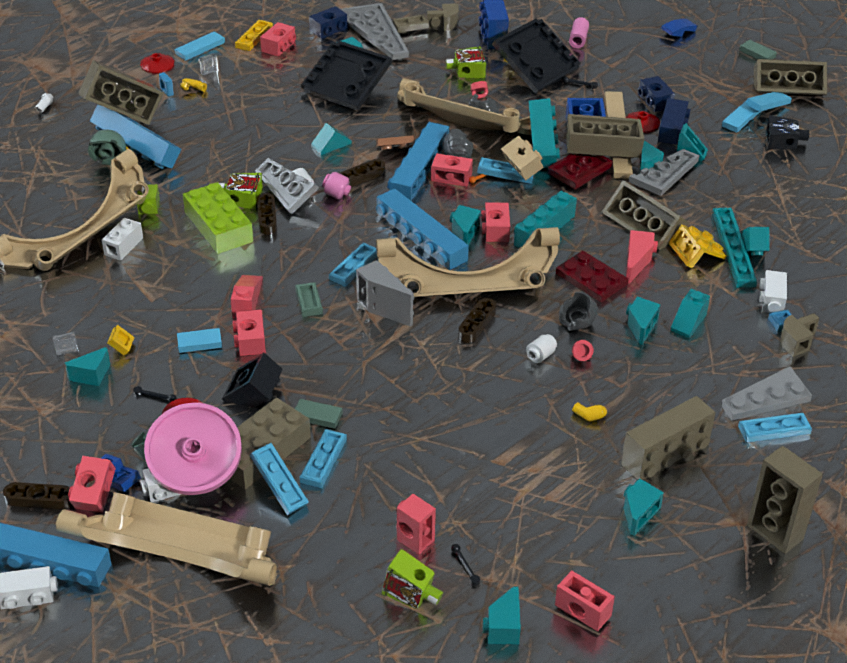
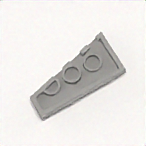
[255,158,319,214]

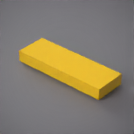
[235,20,273,51]

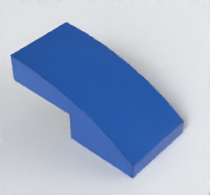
[661,19,698,37]
[101,454,141,492]

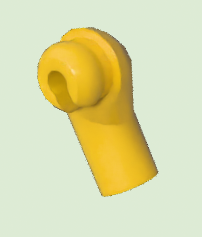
[180,78,207,92]
[572,402,607,422]

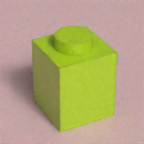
[137,184,160,214]

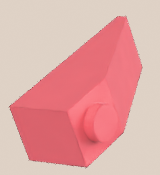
[626,230,658,284]
[231,275,263,319]

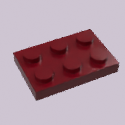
[547,153,613,189]
[555,250,629,303]

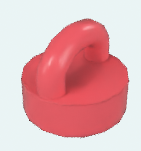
[470,81,488,99]
[572,340,594,361]

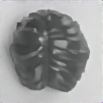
[468,94,500,114]
[443,129,473,158]
[559,291,598,331]

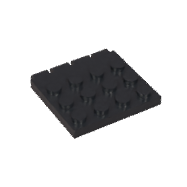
[492,18,581,94]
[300,41,392,111]

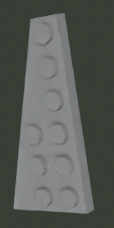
[340,3,409,60]

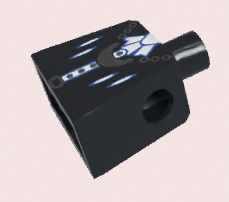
[766,115,809,150]

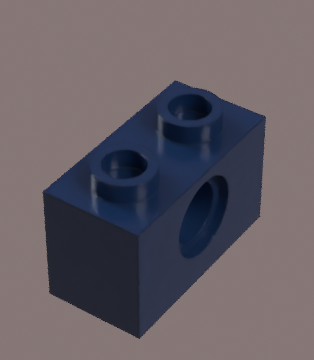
[309,6,347,39]
[638,76,675,112]

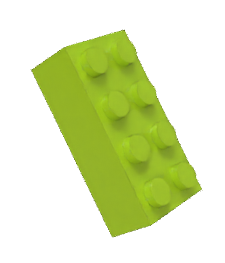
[182,182,253,254]

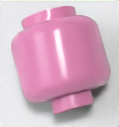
[322,172,351,200]

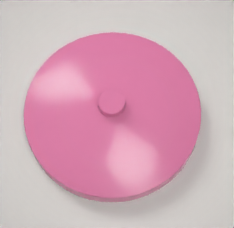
[144,403,242,495]

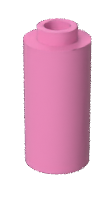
[569,17,589,48]

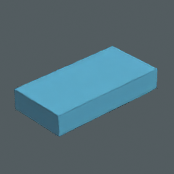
[177,328,222,353]

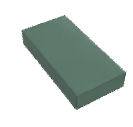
[739,40,777,60]
[295,282,323,317]
[295,399,343,429]

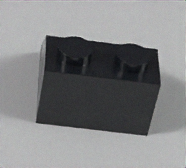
[222,352,283,408]

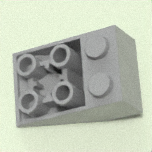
[356,260,414,326]

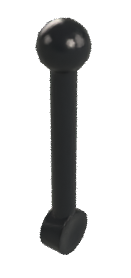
[563,76,598,88]
[133,386,177,402]
[451,544,480,586]

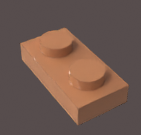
[376,135,414,150]

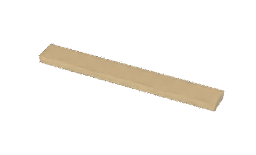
[604,91,633,179]

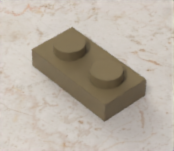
[393,14,429,33]

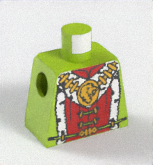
[446,47,486,78]
[219,173,263,210]
[382,549,443,609]

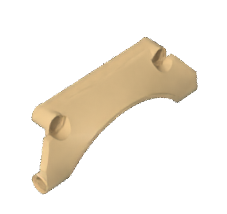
[397,78,532,136]
[0,149,149,271]
[376,227,560,297]
[56,492,277,586]

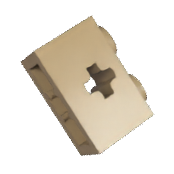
[501,136,544,181]

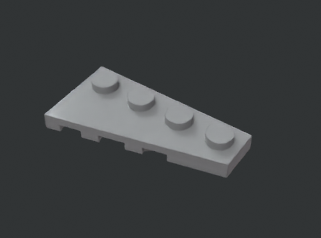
[629,149,699,196]
[721,366,812,421]

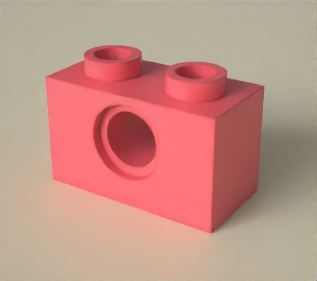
[260,22,296,57]
[431,153,473,187]
[481,202,510,242]
[233,310,266,356]
[68,456,116,513]
[396,494,436,555]
[555,570,615,632]

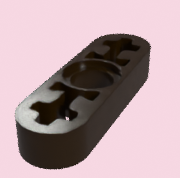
[340,159,386,188]
[257,193,277,235]
[458,298,496,343]
[3,482,72,509]

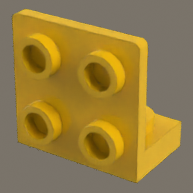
[668,225,727,268]

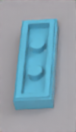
[175,31,225,61]
[746,92,792,112]
[721,100,761,133]
[477,157,534,184]
[329,243,377,287]
[738,413,812,443]
[300,429,347,488]
[250,443,309,515]

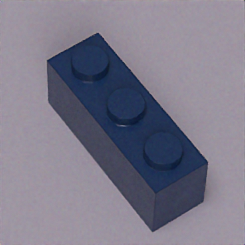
[658,98,691,145]

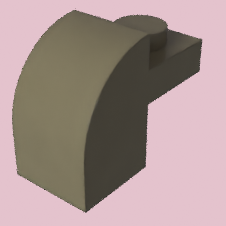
[427,3,459,31]
[780,313,819,357]

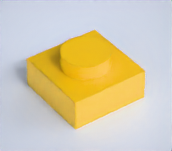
[107,325,135,355]

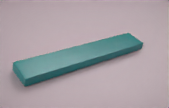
[712,208,757,288]

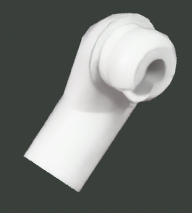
[35,93,54,113]

